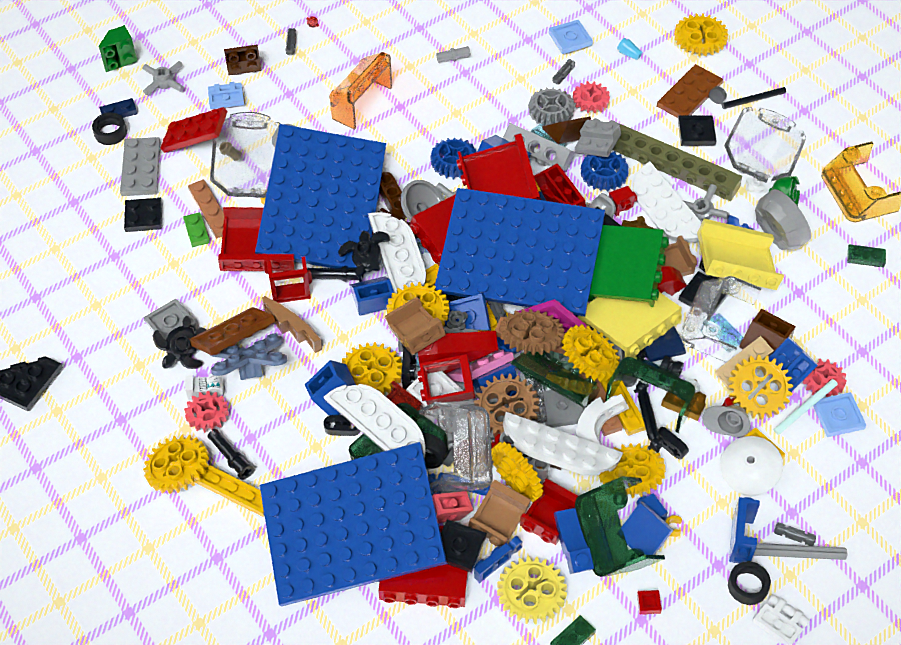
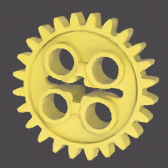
[497,556,567,625]

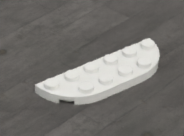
[633,161,701,243]
[368,212,426,301]
[324,384,426,457]
[503,412,623,476]

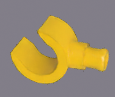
[666,515,682,537]

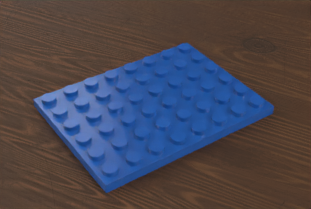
[255,124,386,274]
[435,188,605,317]
[260,442,447,607]

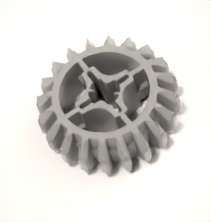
[528,87,575,126]

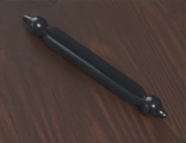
[634,381,664,453]

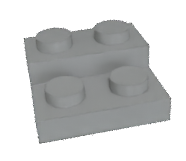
[574,118,621,157]

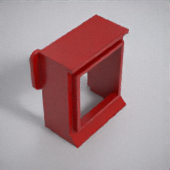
[263,257,312,303]

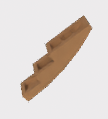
[261,296,322,353]

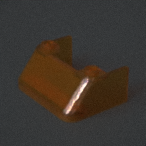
[329,52,392,130]

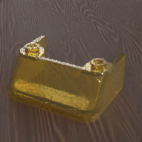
[821,141,901,223]

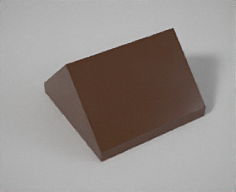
[542,116,591,144]

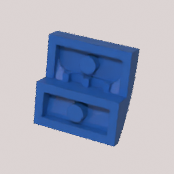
[769,336,818,392]

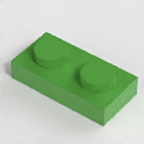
[183,212,210,248]

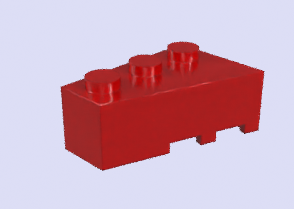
[534,163,586,207]

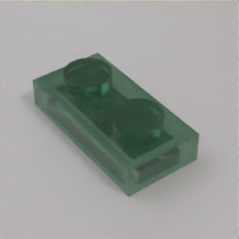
[847,244,886,268]
[549,615,596,645]

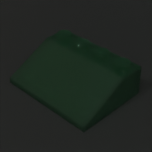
[511,351,600,408]

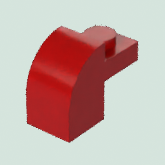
[657,266,687,296]

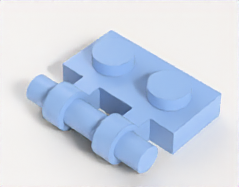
[208,81,244,109]

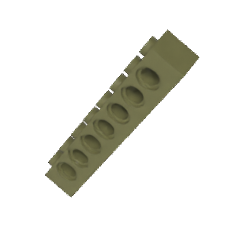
[613,122,743,202]

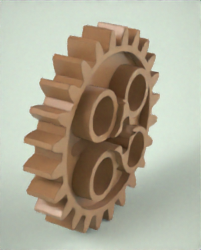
[500,309,564,355]
[474,374,540,437]

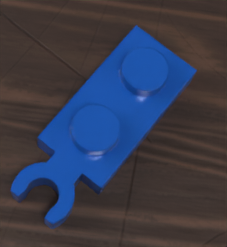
[474,536,523,584]

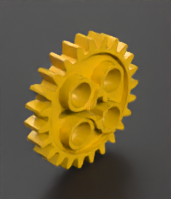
[674,13,729,56]
[387,282,449,326]
[561,324,621,382]
[342,342,402,395]
[727,355,793,420]
[143,434,210,494]
[490,442,544,502]
[599,443,666,498]

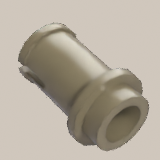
[219,142,242,161]

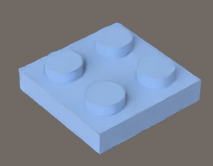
[548,19,593,54]
[813,392,866,437]

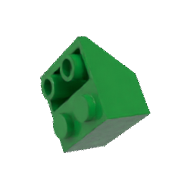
[98,25,137,73]

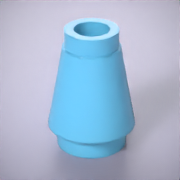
[617,38,643,60]

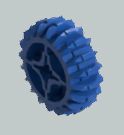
[430,137,477,180]
[581,151,629,192]

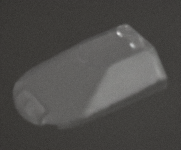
[724,107,806,183]
[210,112,281,198]

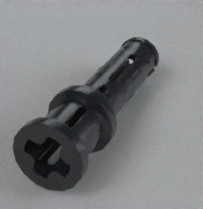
[307,266,364,282]
[207,429,254,480]

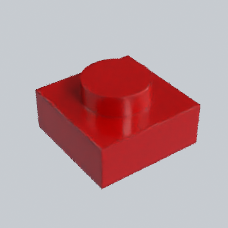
[637,590,662,615]

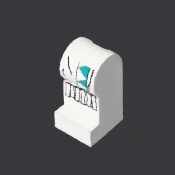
[185,375,223,401]

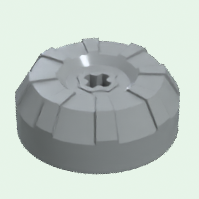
[754,189,811,250]

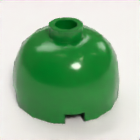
[769,176,800,206]

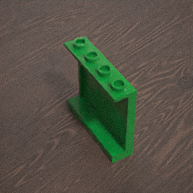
[588,225,669,307]

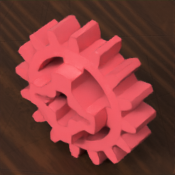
[573,81,610,113]
[802,358,847,397]
[184,391,229,433]

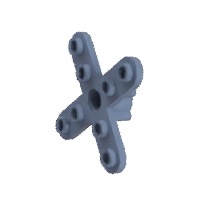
[210,334,288,380]

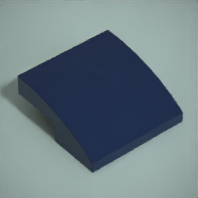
[643,326,686,363]

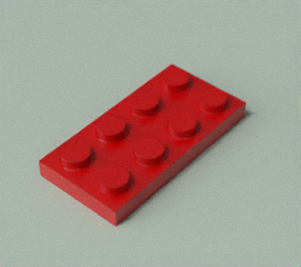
[160,107,228,153]

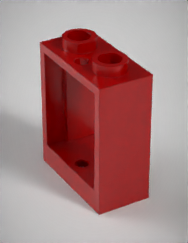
[417,354,476,407]

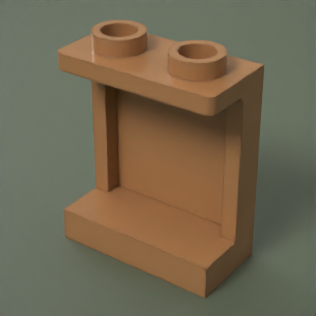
[662,235,697,277]
[385,297,446,355]
[468,479,531,547]

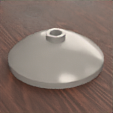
[401,180,445,222]

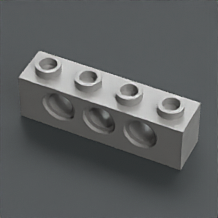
[503,122,575,172]

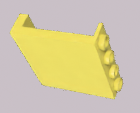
[697,219,784,290]
[577,292,682,361]

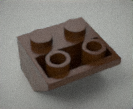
[224,44,262,76]
[739,308,796,357]

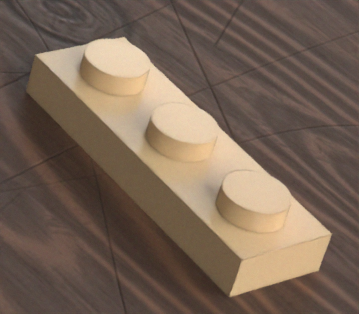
[715,336,774,387]

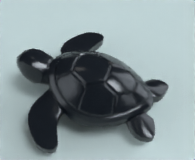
[338,230,391,277]
[152,316,207,369]

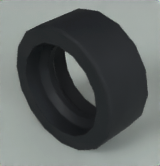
[92,112,127,145]
[422,433,447,469]
[727,561,771,605]

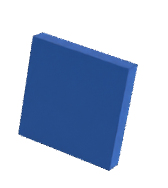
[616,502,674,562]

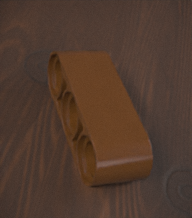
[379,172,406,220]

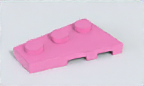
[446,350,514,382]

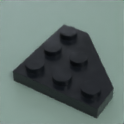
[0,356,63,412]

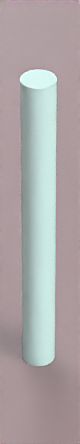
[773,379,838,435]

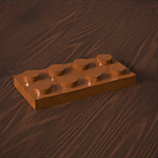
[656,64,723,118]
[190,307,275,356]

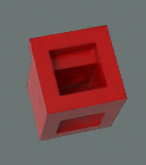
[609,186,637,216]

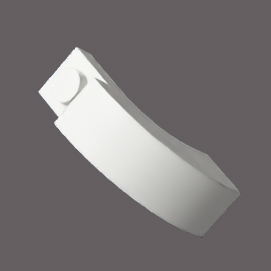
[576,394,629,445]

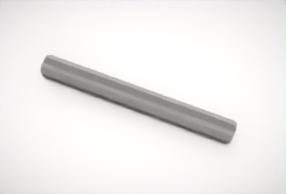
[753,543,848,560]

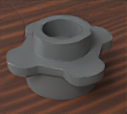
[447,311,468,330]

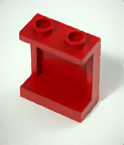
[520,478,582,545]

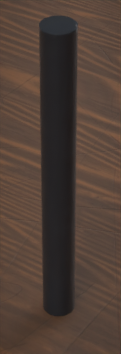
[721,87,786,109]

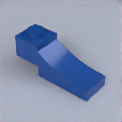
[554,508,594,575]

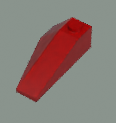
[418,331,498,374]

